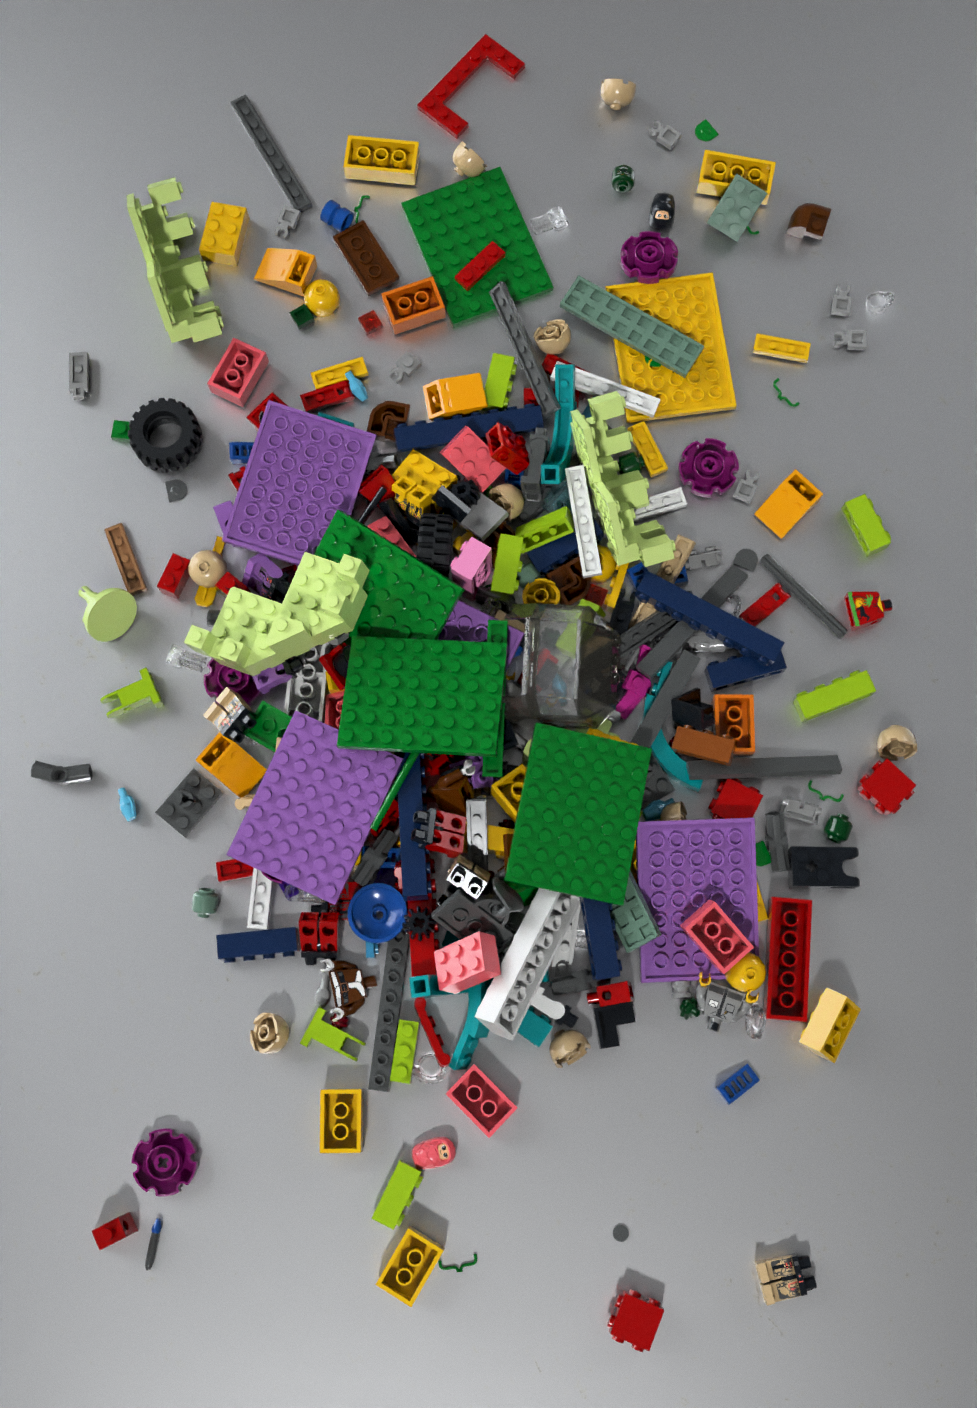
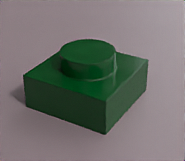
[289,304,315,330]

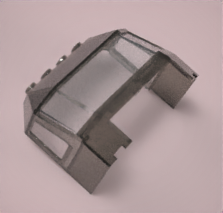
[502,603,625,730]

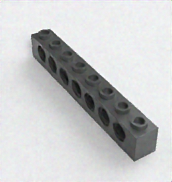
[368,928,410,1092]

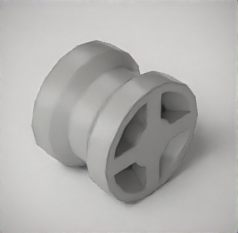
[671,981,692,998]

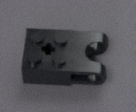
[788,846,860,889]

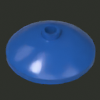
[348,883,408,943]

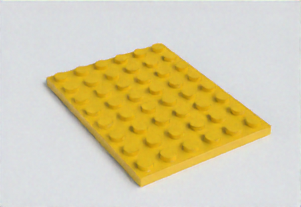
[605,272,737,423]

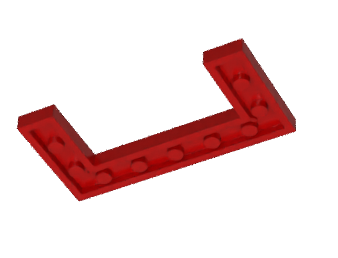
[417,34,525,139]

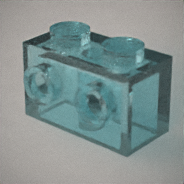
[541,480,572,514]

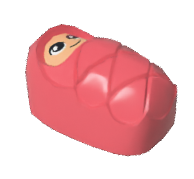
[412,1137,456,1170]

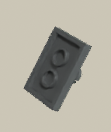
[641,752,675,810]
[155,768,224,838]

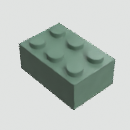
[707,174,767,242]

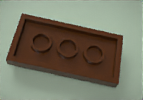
[333,220,399,296]

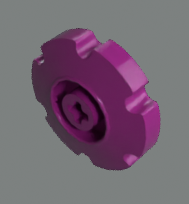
[620,231,678,284]
[678,438,739,498]
[204,658,262,707]
[132,1128,198,1197]

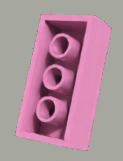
[450,537,492,602]

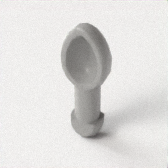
[316,968,331,1008]

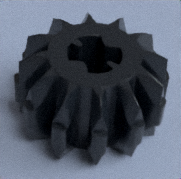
[449,478,480,509]
[402,906,437,941]

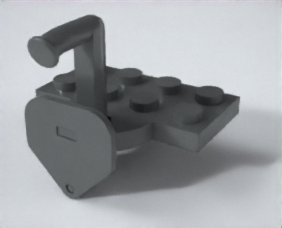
[431,867,524,954]

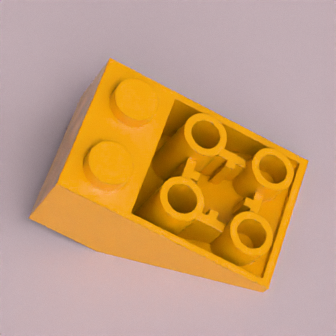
[254,248,317,297]
[423,373,488,422]
[754,469,823,539]
[196,732,267,798]

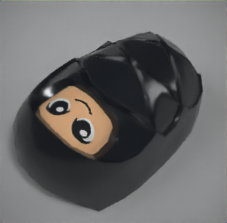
[649,193,675,230]

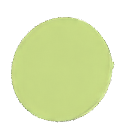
[78,586,137,642]

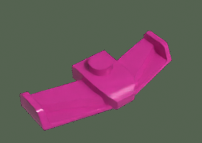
[613,644,652,721]

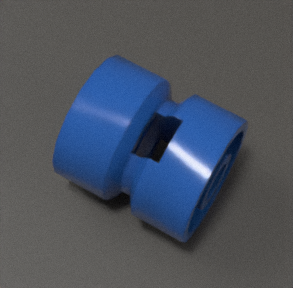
[320,200,354,232]

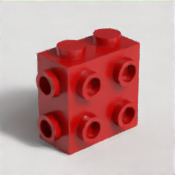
[486,422,530,475]
[857,759,916,816]
[708,778,763,819]
[607,1289,664,1352]

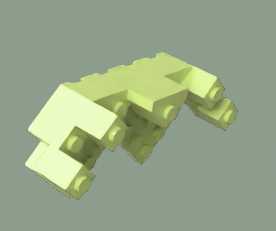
[127,177,224,343]
[570,391,676,567]
[184,552,370,676]

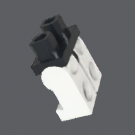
[530,986,579,1028]

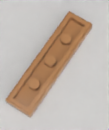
[104,523,148,596]

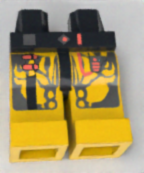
[392,475,432,530]

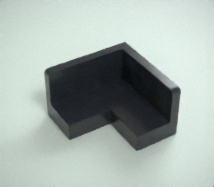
[671,688,715,731]
[592,1001,636,1049]

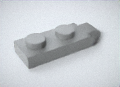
[69,352,89,400]

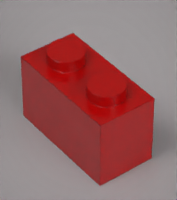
[157,553,190,599]

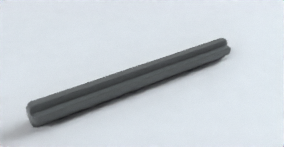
[760,554,848,638]

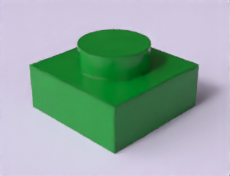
[111,420,130,442]

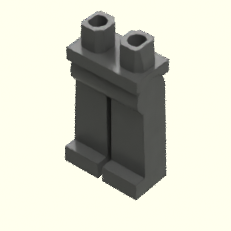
[520,427,550,502]

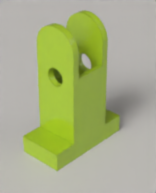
[100,668,164,718]
[300,1007,366,1062]

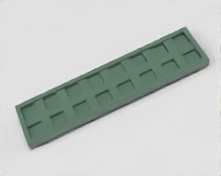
[560,275,704,378]
[610,871,662,953]

